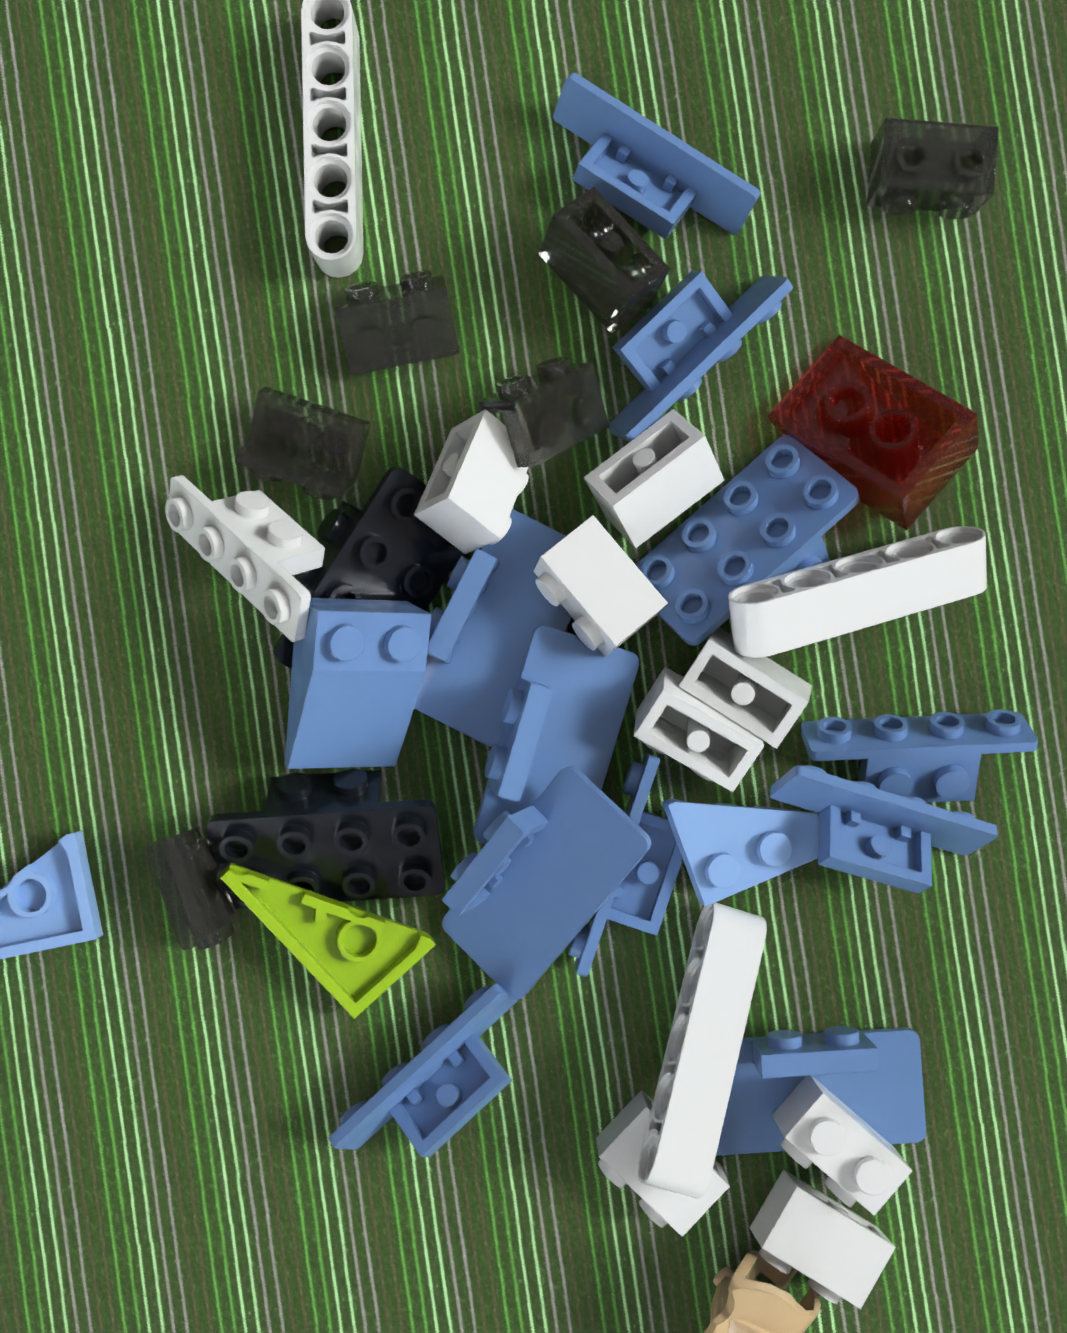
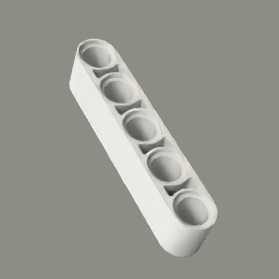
[301,0,363,278]
[728,526,987,658]
[638,902,767,1199]

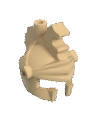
[703,1250,821,1333]

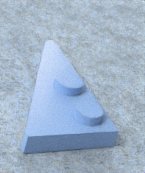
[662,799,819,907]
[0,831,103,959]

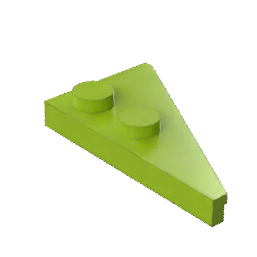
[220,863,436,1019]

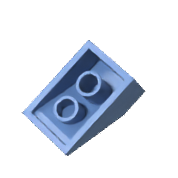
[284,598,431,769]

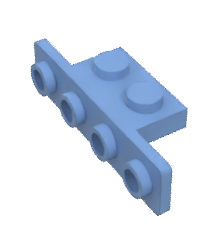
[553,72,760,239]
[607,270,793,442]
[801,709,1038,803]
[568,753,683,977]
[770,765,998,894]
[328,983,519,1157]

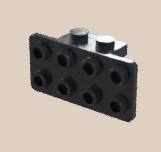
[273,467,463,669]
[206,769,445,909]

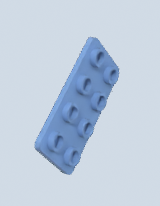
[636,435,859,646]
[414,509,572,748]
[473,626,639,844]
[442,766,651,1000]
[716,1026,926,1156]

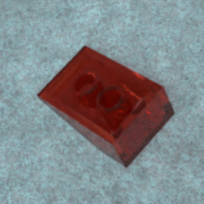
[768,335,978,531]

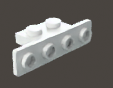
[165,475,325,642]

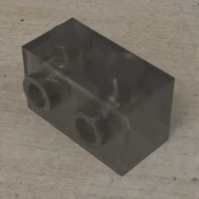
[866,118,999,219]
[538,187,670,334]

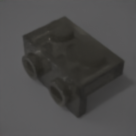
[335,270,460,375]
[478,356,609,467]
[235,386,371,500]
[146,826,237,951]

